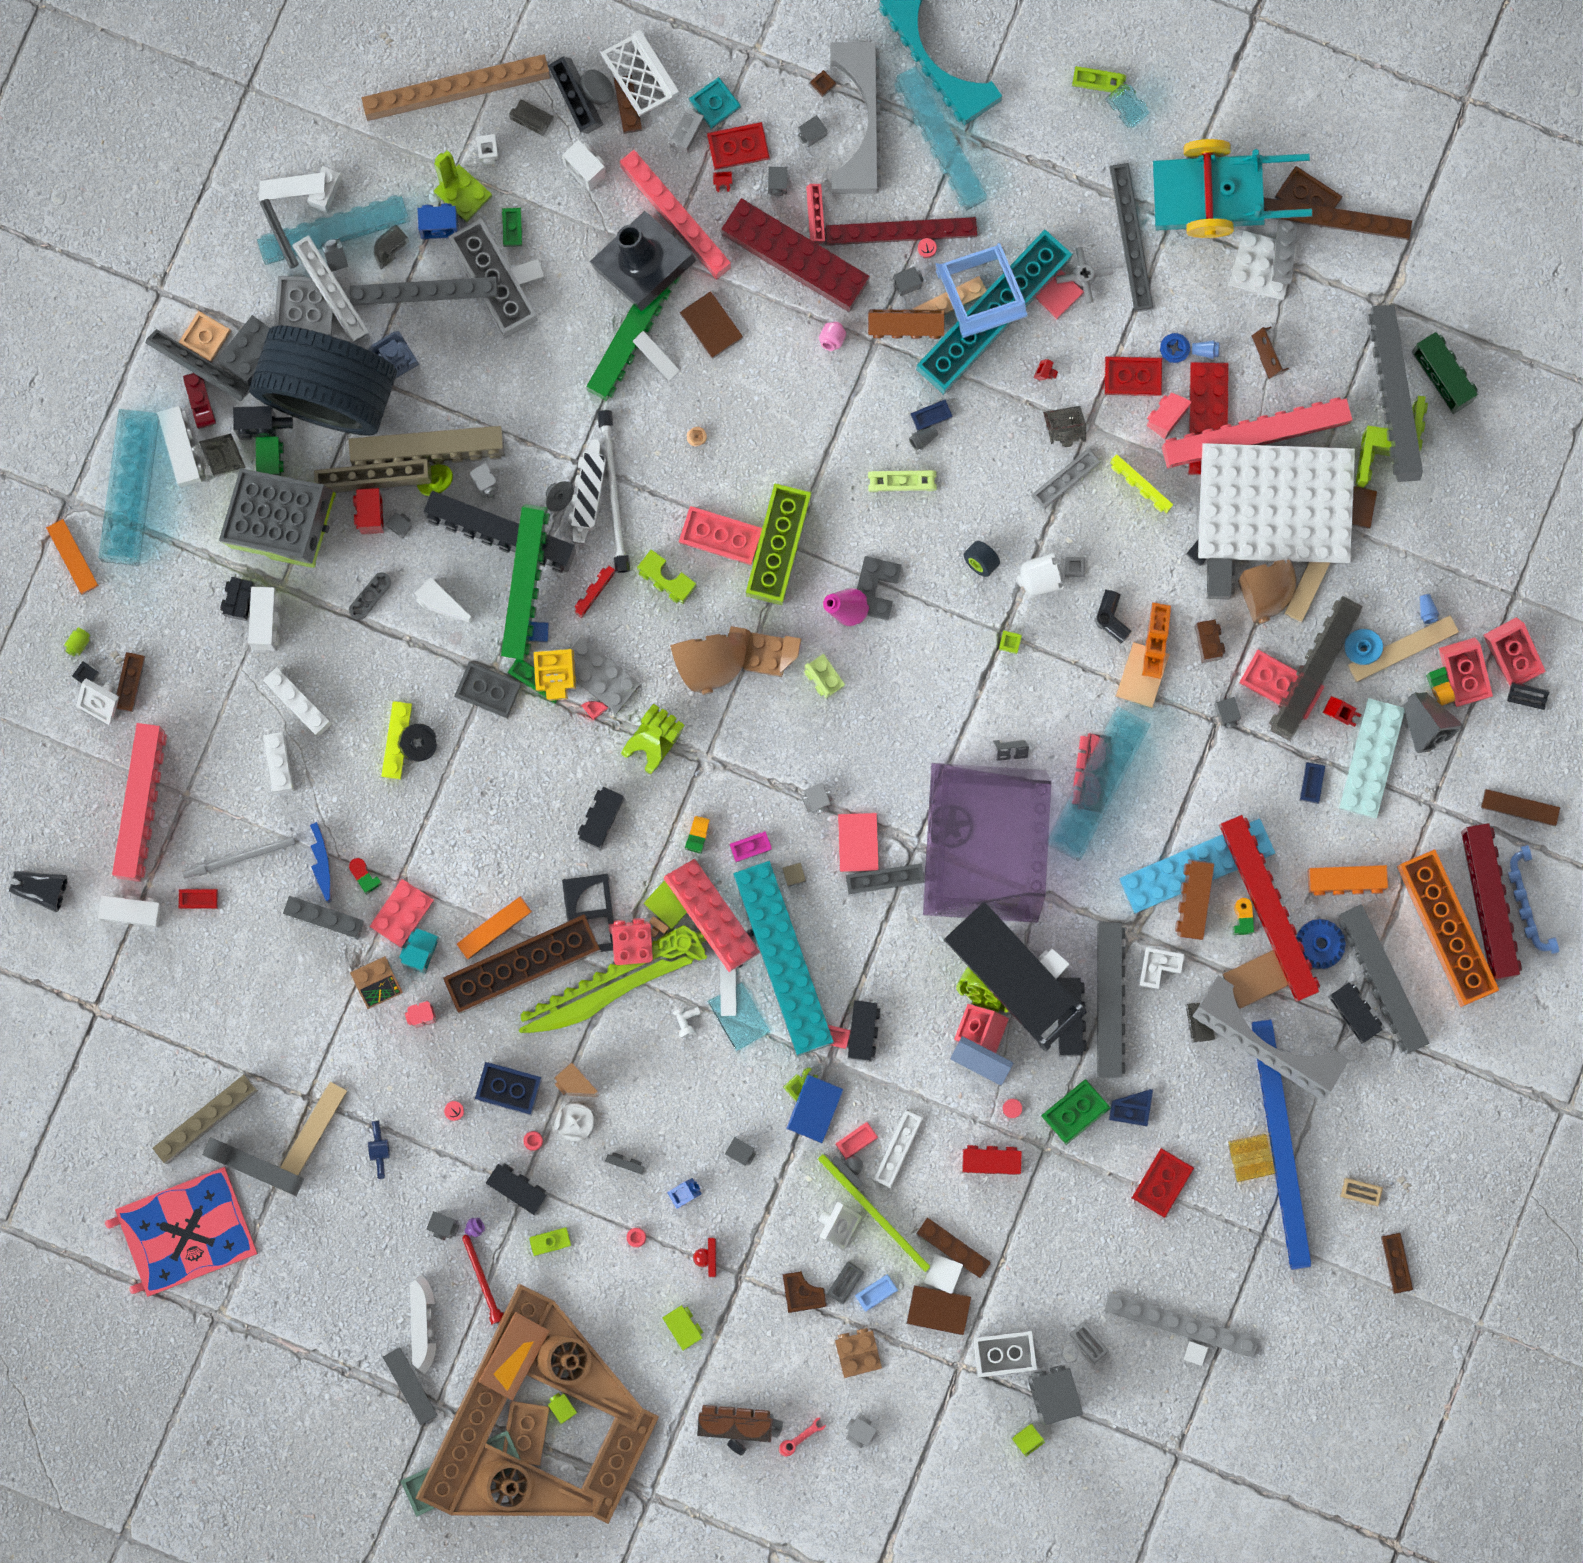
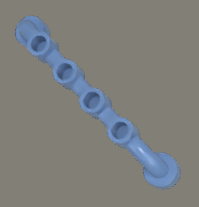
[1508,845,1560,954]

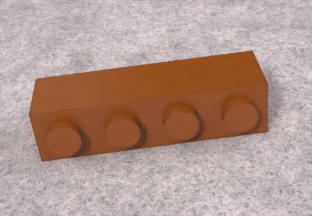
[868,309,945,339]
[1175,859,1214,940]

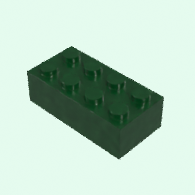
[1412,332,1478,414]

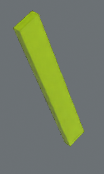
[817,1154,930,1272]

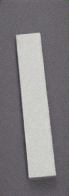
[292,235,369,343]

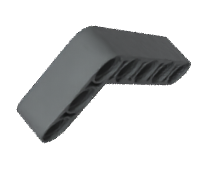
[202,1137,304,1197]

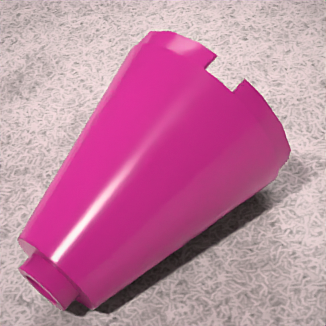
[823,588,869,626]

